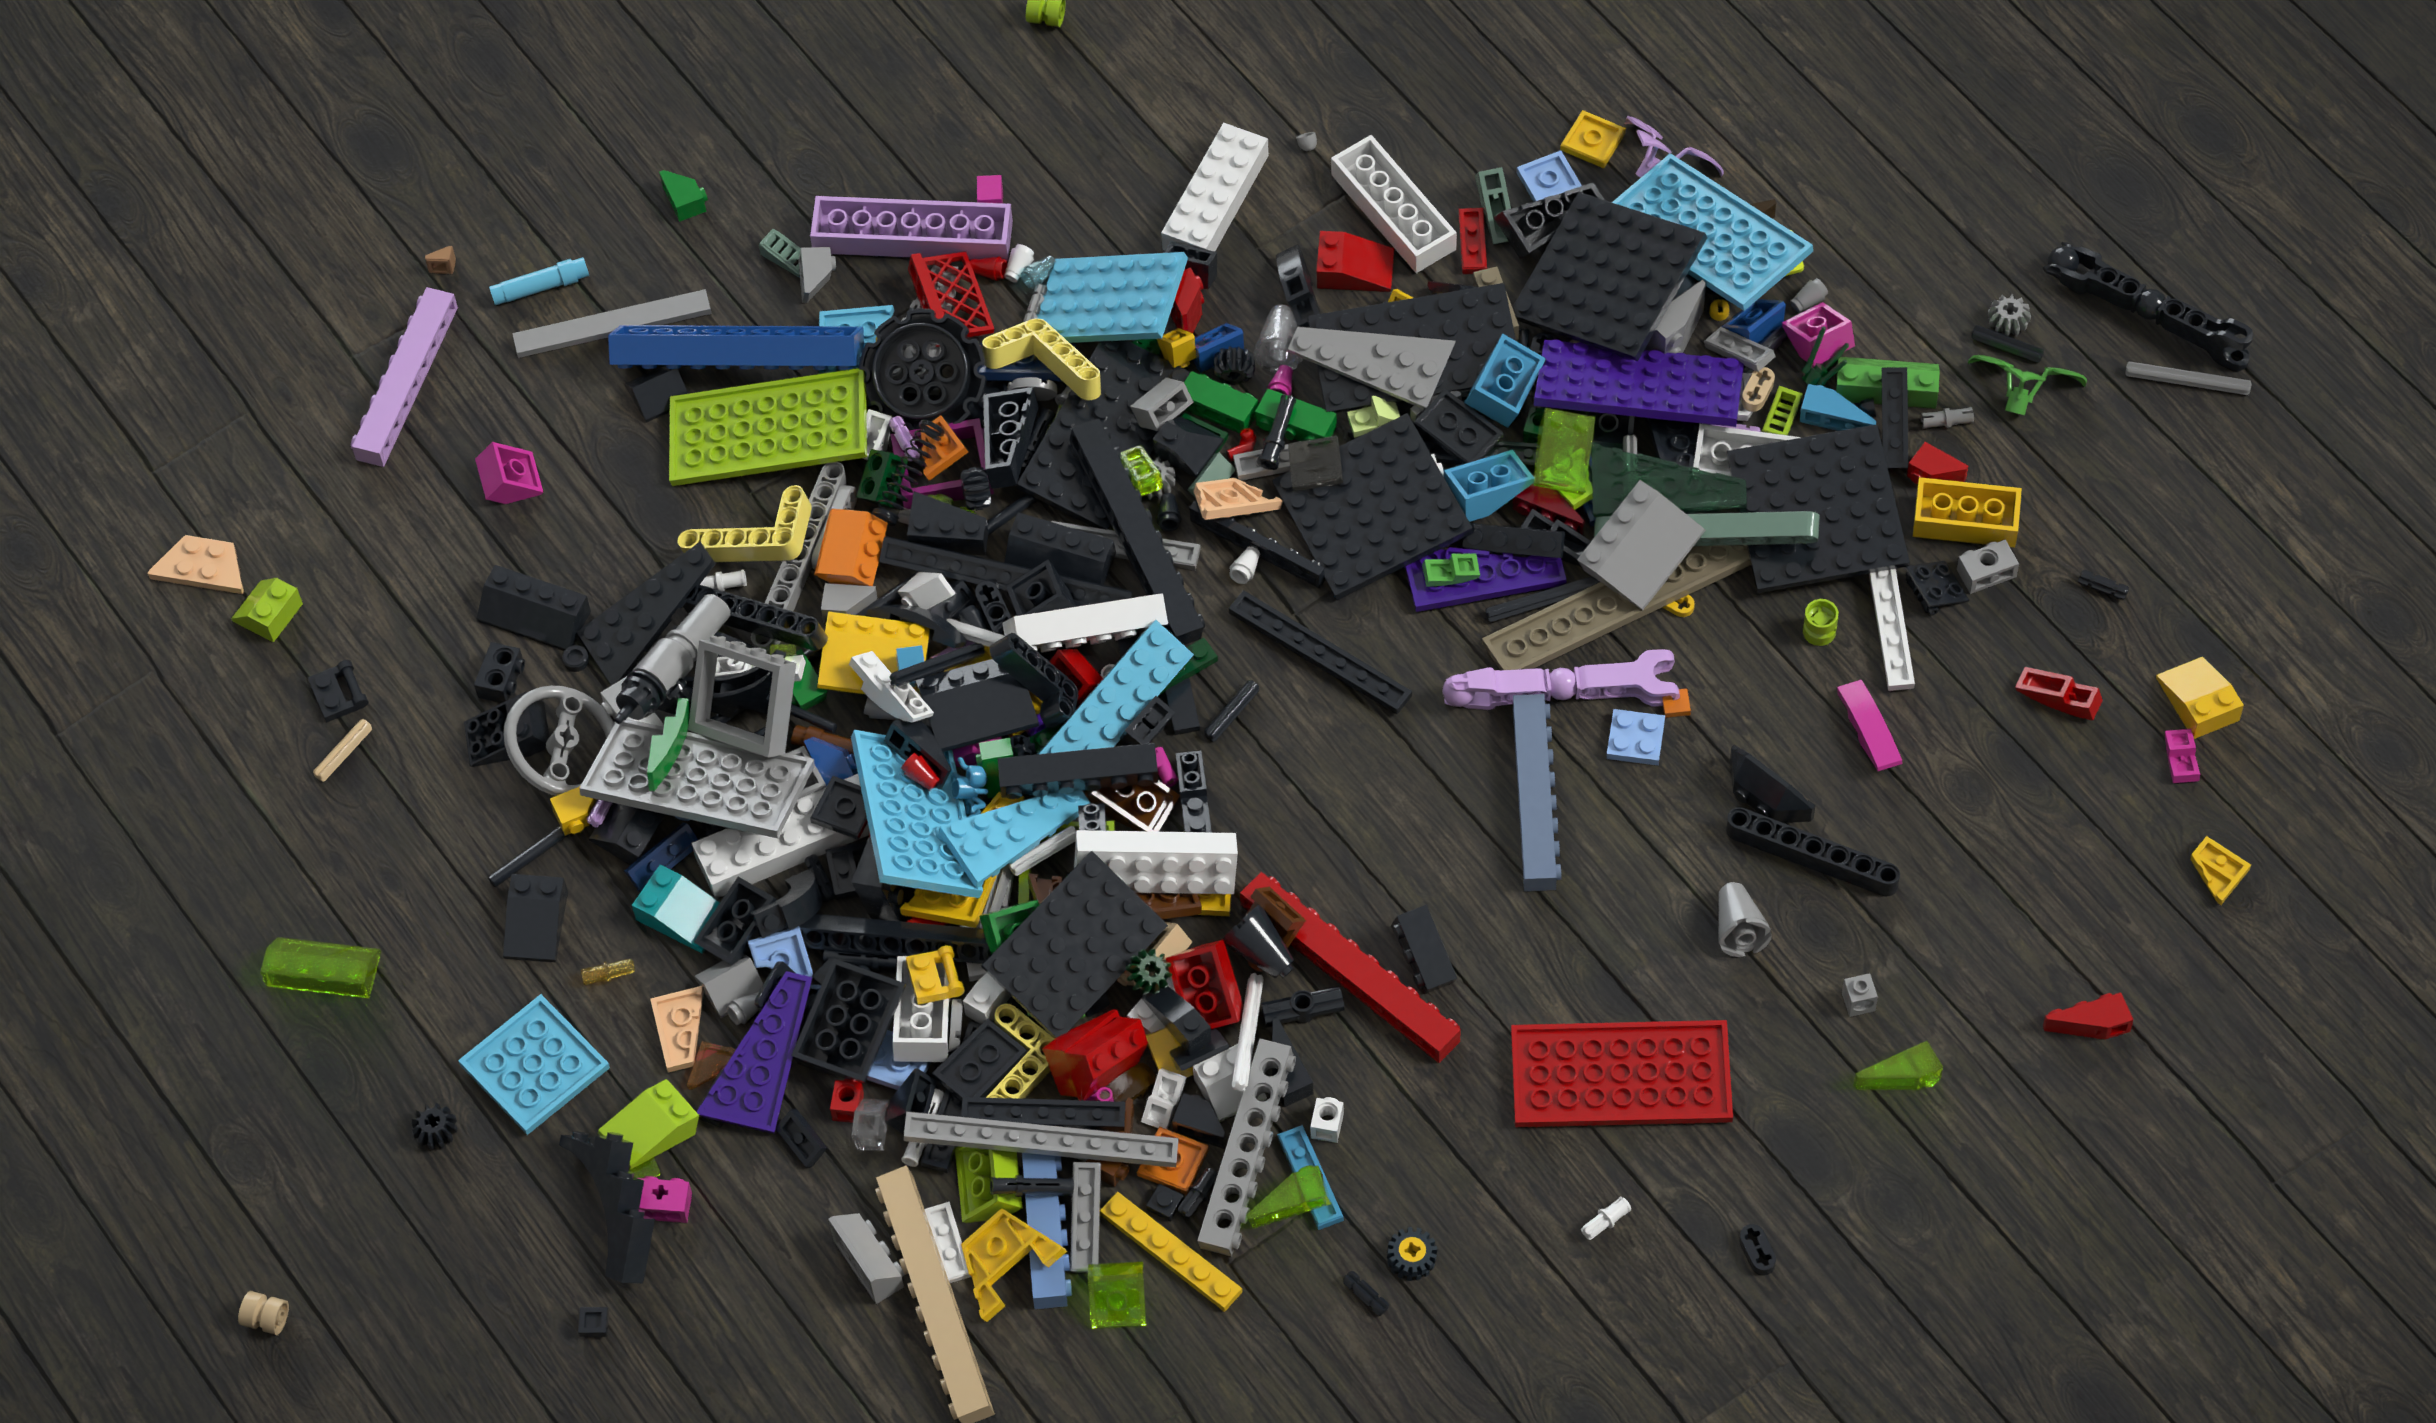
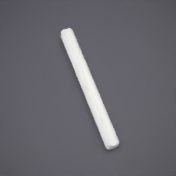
[1232,973,1264,1092]

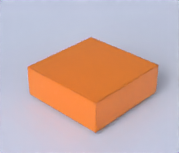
[1662,689,1691,718]

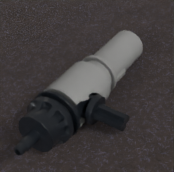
[615,594,731,724]

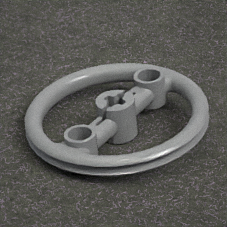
[504,685,615,796]

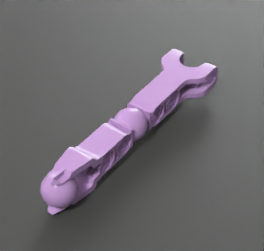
[1442,650,1680,710]

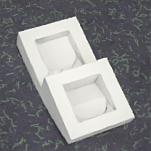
[1141,1068,1187,1130]

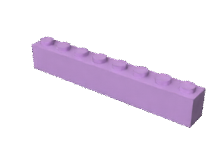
[351,287,458,467]

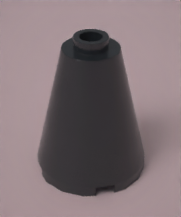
[1223,905,1294,979]

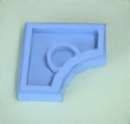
[748,926,813,978]

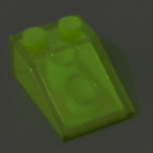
[1533,408,1595,495]

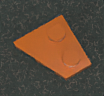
[921,415,968,481]

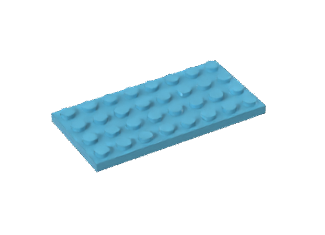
[1612,154,1813,311]
[851,730,983,898]

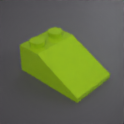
[598,1079,699,1170]

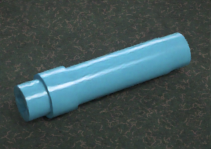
[489,257,589,305]

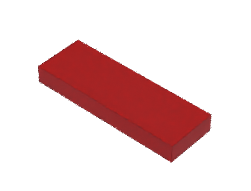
[1459,208,1487,274]

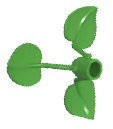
[1968,355,2087,415]

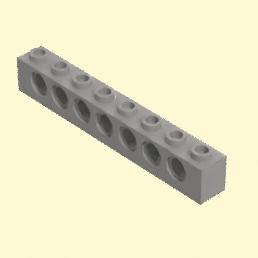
[1197,1039,1296,1257]

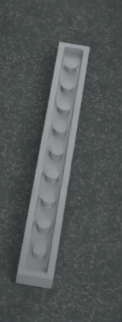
[904,1112,1178,1168]

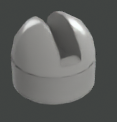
[1296,132,1317,151]

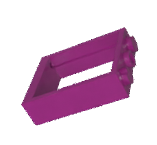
[890,418,994,509]

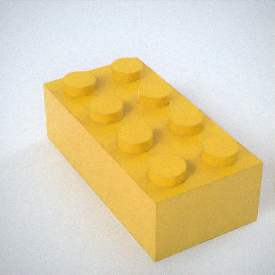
[1913,477,2022,548]

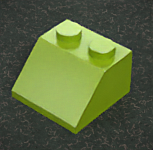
[231,578,303,642]

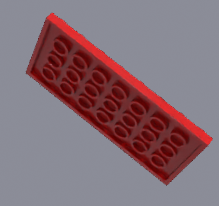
[1511,1020,1733,1127]

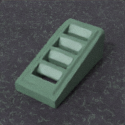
[759,229,801,277]

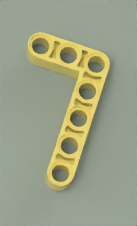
[982,319,1101,400]
[678,485,812,562]
[986,1004,1055,1099]

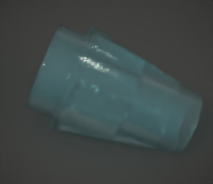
[1021,256,1056,288]

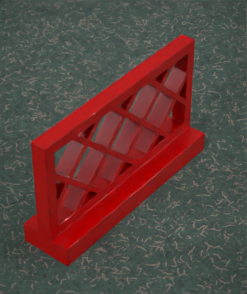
[908,251,995,347]

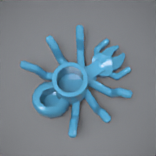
[952,757,988,818]

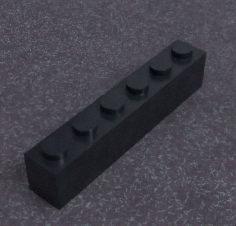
[997,743,1159,799]

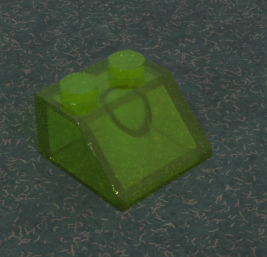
[1088,1262,1146,1328]

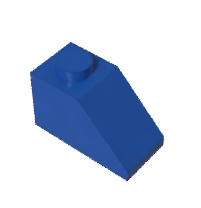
[804,737,858,787]

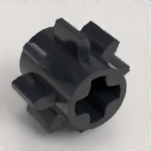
[1010,735,1036,757]

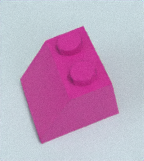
[1782,302,1855,366]
[475,442,543,504]

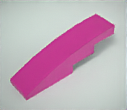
[1837,680,1902,771]

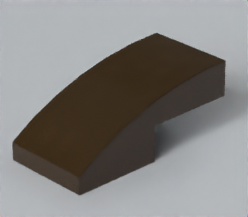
[1106,1062,1157,1102]

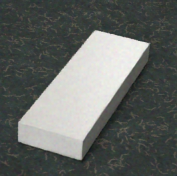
[924,1202,972,1283]

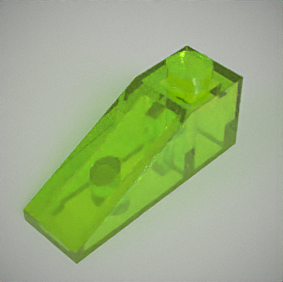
[1854,1041,1943,1090]
[1247,1165,1331,1229]

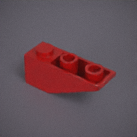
[2043,992,2133,1039]

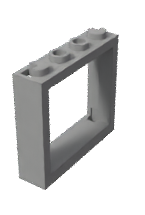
[688,635,797,757]

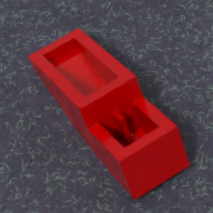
[2015,667,2103,721]

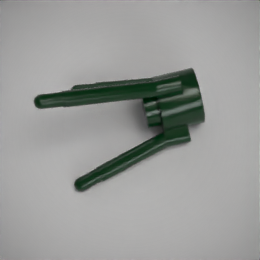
[1802,326,1849,386]

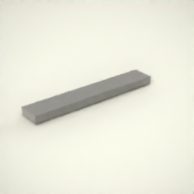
[1051,521,1201,570]

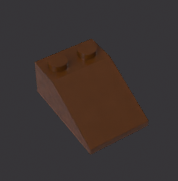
[1085,780,1180,832]

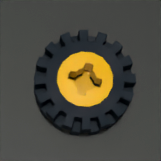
[1387,1227,1437,1281]

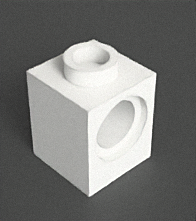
[1310,1097,1344,1143]

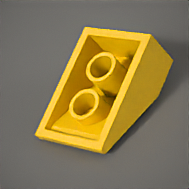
[2156,657,2244,739]

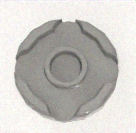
[1007,377,1057,401]
[948,999,963,1053]

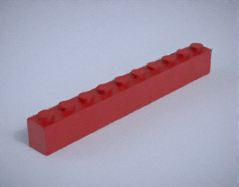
[1240,872,1461,1063]

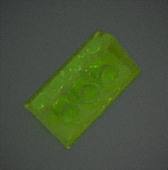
[260,937,381,998]

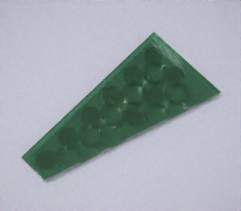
[1592,442,1747,517]

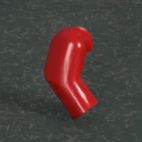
[1226,428,1257,462]

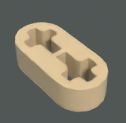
[1741,367,1775,412]

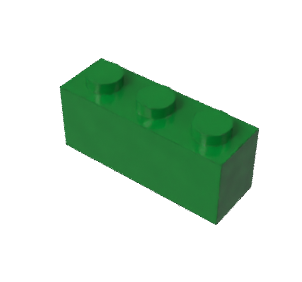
[1184,371,1258,433]
[1255,389,1337,450]

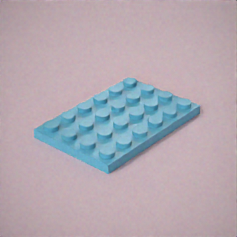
[1037,252,1188,343]

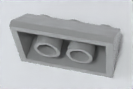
[828,1213,905,1304]

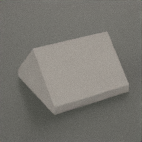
[695,955,763,1018]

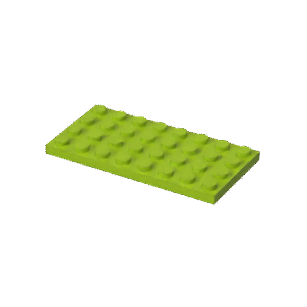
[669,368,867,486]

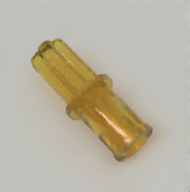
[581,959,635,985]

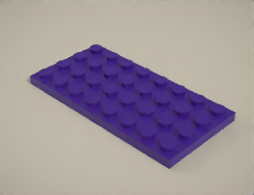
[1534,340,1744,427]

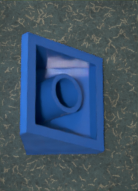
[1722,299,1786,344]
[1192,323,1244,373]

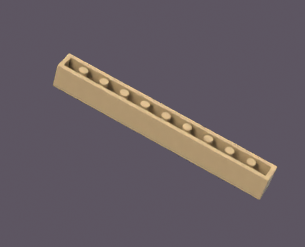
[875,1165,995,1423]

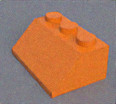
[814,509,888,586]

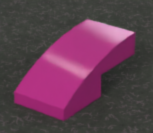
[2165,729,2200,783]

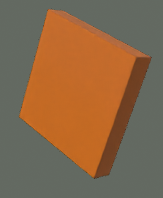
[1137,1126,1209,1195]

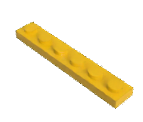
[1100,1192,1242,1312]

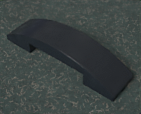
[866,605,967,648]

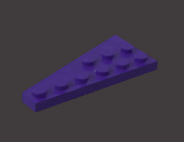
[1405,547,1566,612]
[697,971,812,1134]

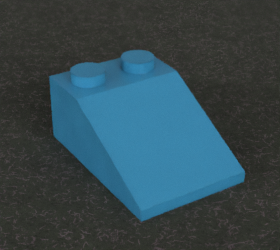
[1464,334,1546,428]
[1444,450,1535,522]

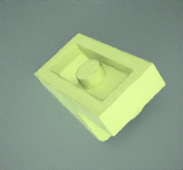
[1347,396,1400,438]

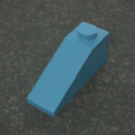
[1800,384,1876,431]

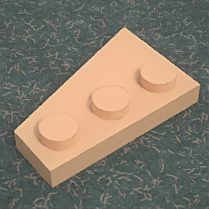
[650,986,704,1073]

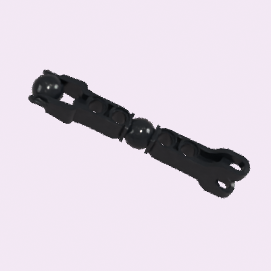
[2043,242,2253,372]

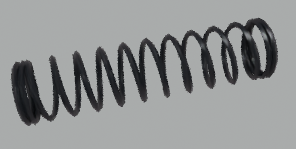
[872,419,945,526]

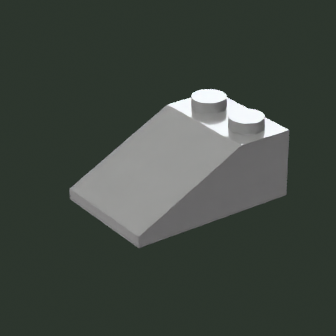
[1645,280,1706,354]

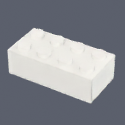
[893,956,951,1062]

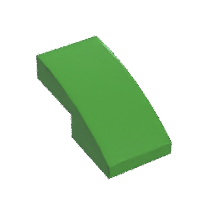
[1422,554,1480,587]

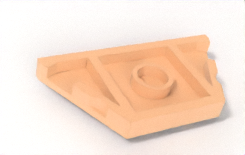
[1194,478,1283,520]
[148,535,244,594]

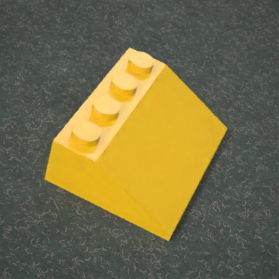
[817,612,930,694]

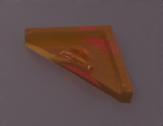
[687,1042,736,1090]

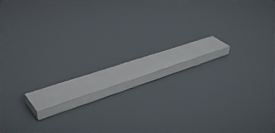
[512,289,712,358]

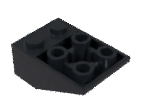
[464,692,550,767]

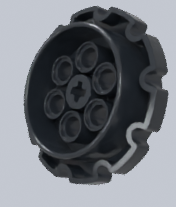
[859,309,987,430]

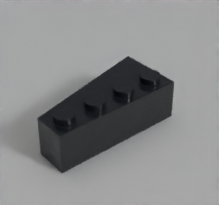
[1494,183,1604,259]
[983,387,1039,489]

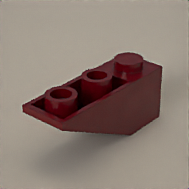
[1513,475,1584,536]

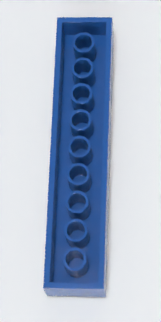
[608,325,864,370]

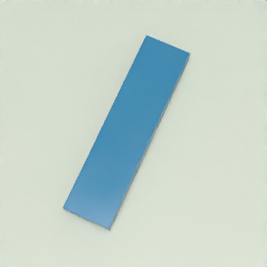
[1277,1125,1344,1230]

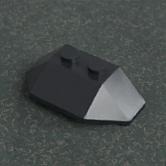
[1730,744,1815,823]

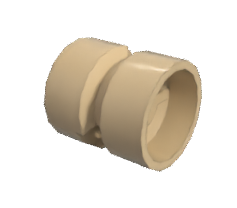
[238,1291,289,1335]

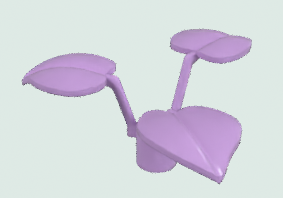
[1624,116,1724,177]

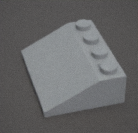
[1577,480,1706,611]

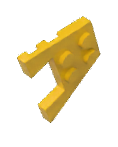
[961,1208,1067,1322]

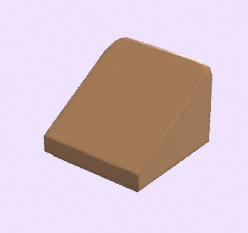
[425,246,456,274]

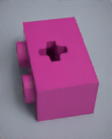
[638,1176,692,1223]

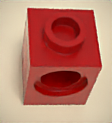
[830,1079,864,1123]

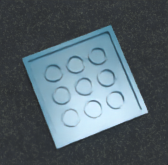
[458,994,610,1135]

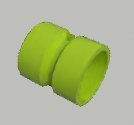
[1026,0,1066,27]
[1803,599,1839,646]

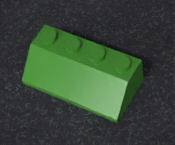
[1836,357,1940,409]

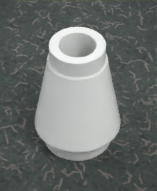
[1004,244,1034,283]
[1229,547,1260,584]

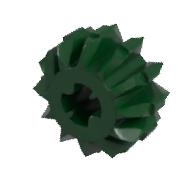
[1126,949,1172,995]

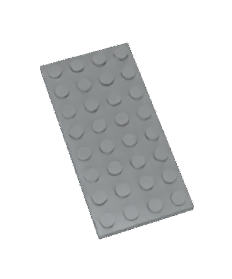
[579,719,815,839]

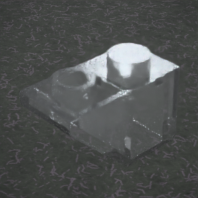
[852,1099,890,1150]

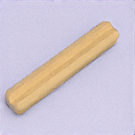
[313,719,372,782]

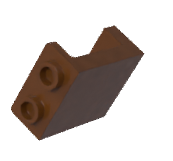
[1234,887,1306,972]

